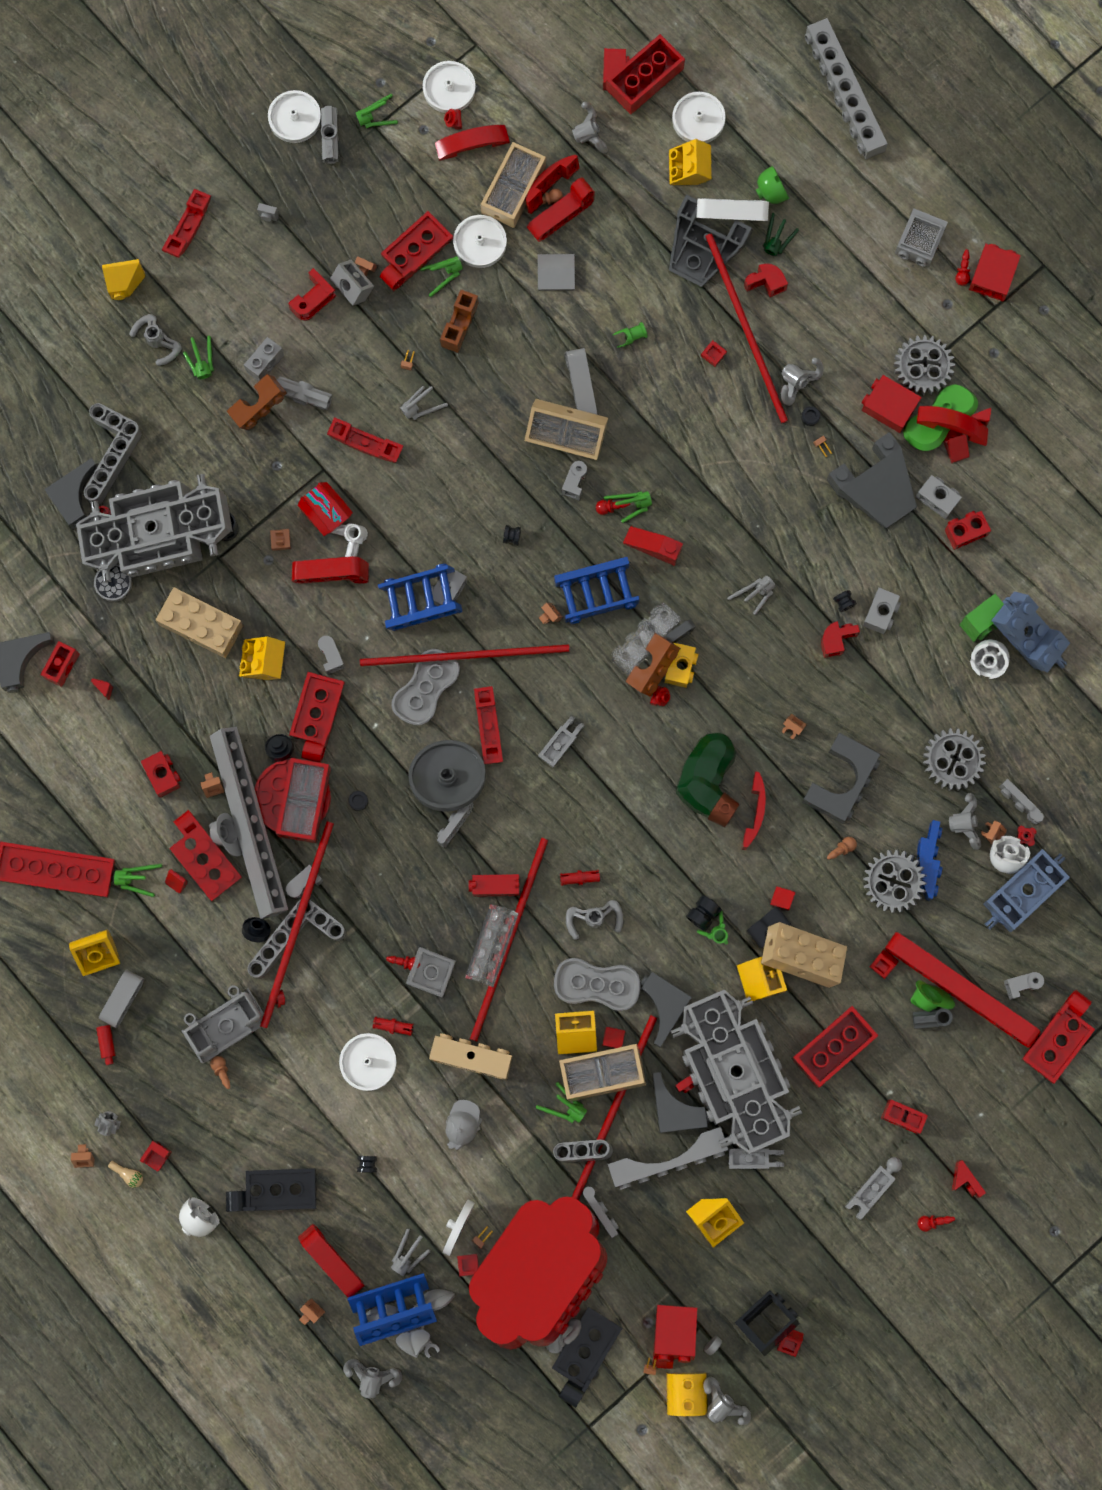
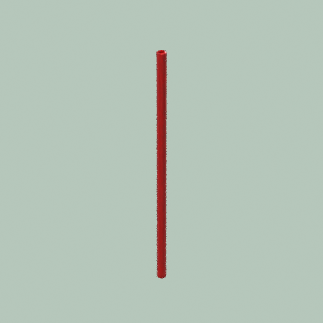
[705,234,788,424]
[360,644,569,666]
[260,821,334,1029]
[470,838,548,1042]
[572,1015,657,1201]

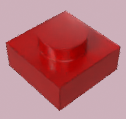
[701,340,727,367]
[675,1076,694,1093]
[457,1254,479,1276]

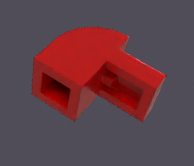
[744,264,788,297]
[821,621,860,658]

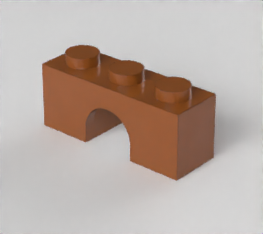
[440,289,479,353]
[227,374,287,430]
[625,633,681,697]

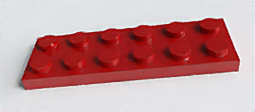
[0,842,115,898]

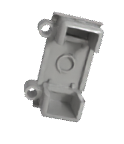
[181,985,264,1064]

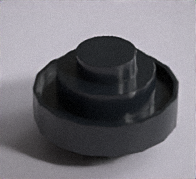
[265,734,294,762]
[242,917,271,943]

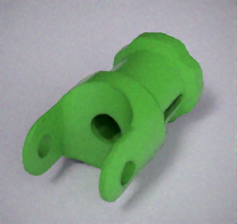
[612,322,648,348]

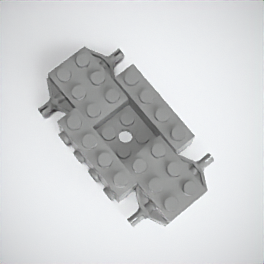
[76,474,233,583]
[671,990,802,1154]

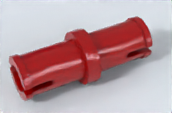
[560,870,600,886]
[373,1016,414,1036]

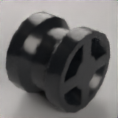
[503,525,521,546]
[833,590,857,612]
[357,1156,377,1173]

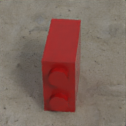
[969,243,1021,302]
[861,375,922,433]
[654,1305,697,1363]

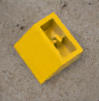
[669,139,712,185]
[239,636,285,680]
[737,957,787,1002]
[555,1011,597,1055]

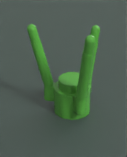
[355,94,398,129]
[420,256,463,297]
[183,336,214,380]
[604,491,652,523]
[114,864,162,897]
[697,910,728,944]
[536,1082,587,1123]

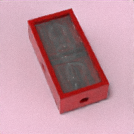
[276,758,331,843]

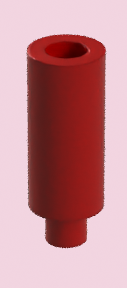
[96,1025,116,1065]

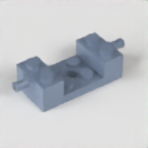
[991,591,1070,672]
[983,849,1070,932]

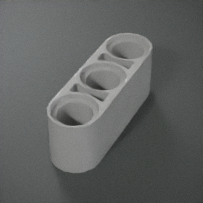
[99,969,144,1028]
[553,1140,613,1163]

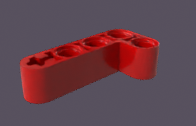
[527,177,595,242]
[292,556,369,584]
[298,1224,365,1297]

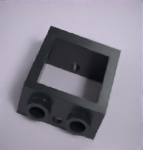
[735,1290,800,1357]

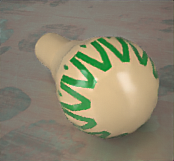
[108,1161,143,1188]

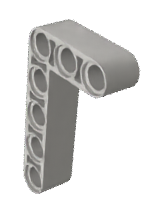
[84,403,142,504]
[247,900,346,979]

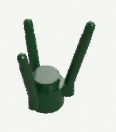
[763,212,799,256]

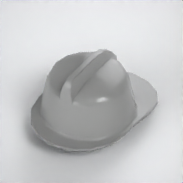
[209,813,242,857]

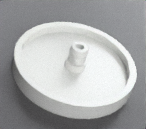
[423,61,476,113]
[268,90,321,143]
[672,92,725,143]
[453,215,507,268]
[339,1033,397,1091]
[443,1200,475,1256]

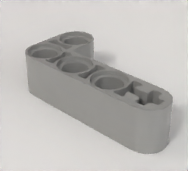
[564,348,598,415]

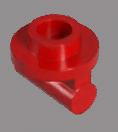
[444,109,462,130]
[650,686,670,706]

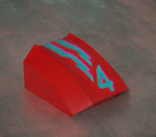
[298,482,353,536]

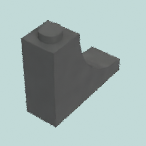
[44,458,97,530]
[0,632,55,693]
[640,972,692,1048]
[652,1072,710,1133]

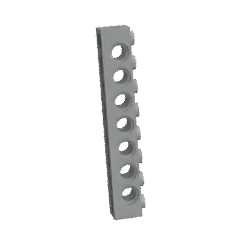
[805,18,888,160]

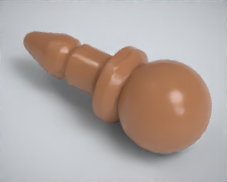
[541,189,563,205]
[827,837,857,860]
[210,1056,230,1089]

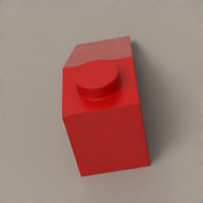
[623,526,683,566]

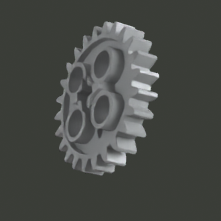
[893,335,955,395]
[922,728,986,791]
[863,850,927,913]

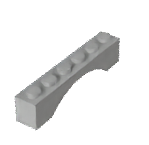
[607,1127,728,1190]

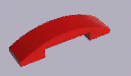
[435,125,510,161]
[526,155,580,214]
[162,189,211,258]
[917,406,988,446]
[327,417,403,463]
[474,686,503,765]
[742,772,766,850]

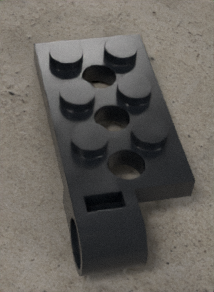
[226,1168,316,1212]
[552,1307,623,1408]

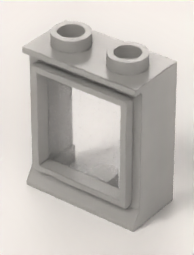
[895,208,948,267]

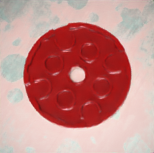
[254,759,331,832]

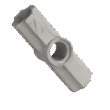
[321,106,339,164]
[277,376,332,411]

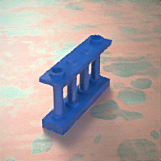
[554,557,639,624]
[378,564,463,631]
[348,1273,437,1346]

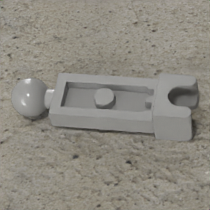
[845,1157,902,1220]

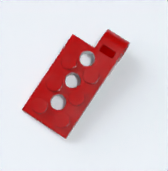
[380,211,453,291]
[289,672,345,763]
[169,810,242,901]
[1022,990,1095,1084]

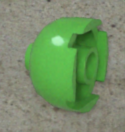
[756,166,789,204]

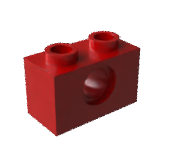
[40,641,80,687]
[141,751,181,798]

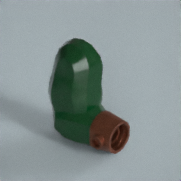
[676,733,740,827]

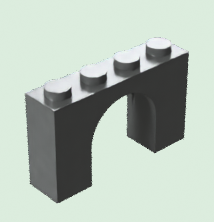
[802,733,881,824]

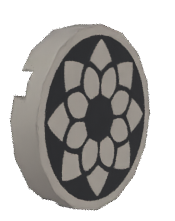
[94,564,132,602]

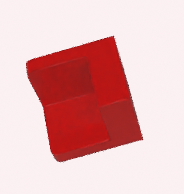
[140,1141,172,1171]

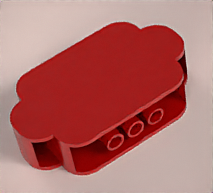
[469,1197,607,1350]

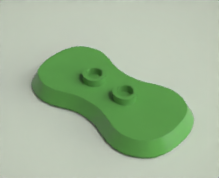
[903,384,978,451]

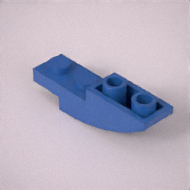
[917,820,942,901]

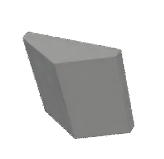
[538,254,575,291]

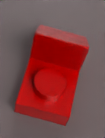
[943,430,970,463]
[952,1160,986,1198]

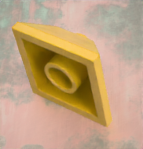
[102,259,145,300]
[686,1198,744,1247]

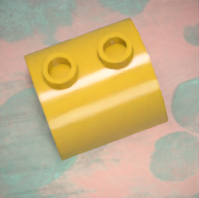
[69,930,120,976]
[666,1373,707,1416]

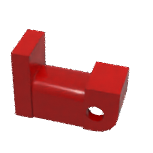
[288,268,336,321]

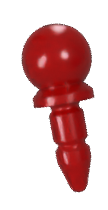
[955,249,970,286]
[595,500,631,515]
[386,956,420,970]
[917,1215,955,1232]

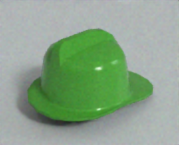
[910,980,955,1012]

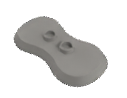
[392,649,460,725]
[554,958,640,1011]

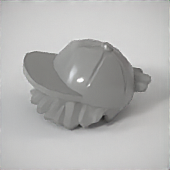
[445,1100,482,1150]

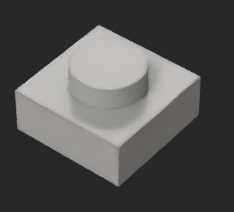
[257,203,279,222]

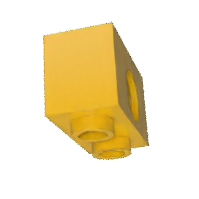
[664,643,698,688]

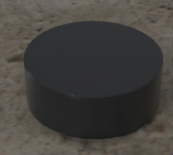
[801,406,820,426]
[349,791,368,811]

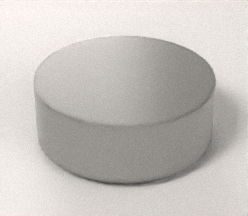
[703,1335,722,1355]

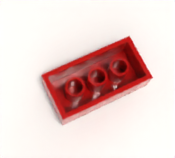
[606,34,685,115]
[791,1006,878,1088]

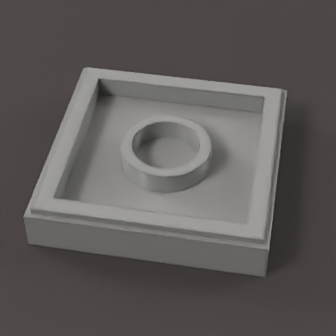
[406,947,456,998]

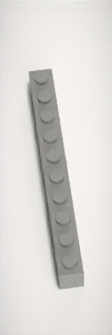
[210,727,288,919]

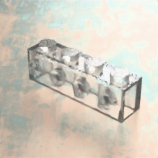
[612,602,680,676]
[465,904,519,987]

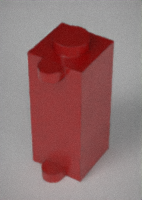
[469,874,520,897]

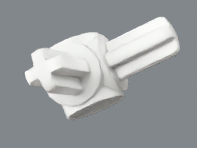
[331,523,368,557]

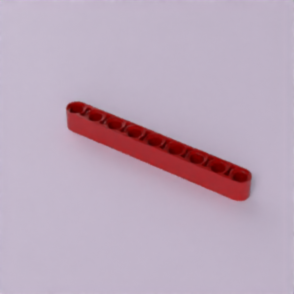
[885,932,1041,1048]

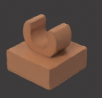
[355,256,378,276]
[270,529,291,551]
[539,603,563,624]
[782,714,807,739]
[201,772,225,798]
[981,821,1007,844]
[71,1144,94,1168]
[299,1299,325,1325]

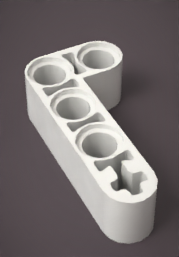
[696,198,769,221]

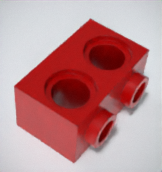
[944,511,991,550]
[881,1100,928,1134]

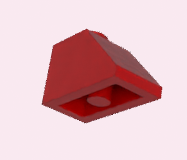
[603,48,629,91]

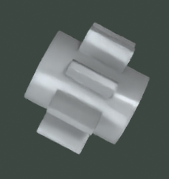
[94,1111,121,1136]

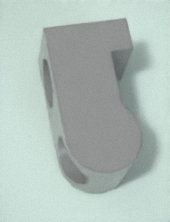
[562,461,587,501]
[318,636,345,675]
[286,865,323,899]
[1004,972,1044,1000]

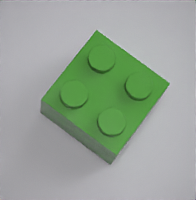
[960,594,1004,642]

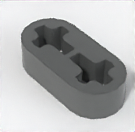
[665,619,696,643]

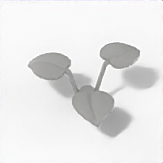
[366,1289,455,1358]

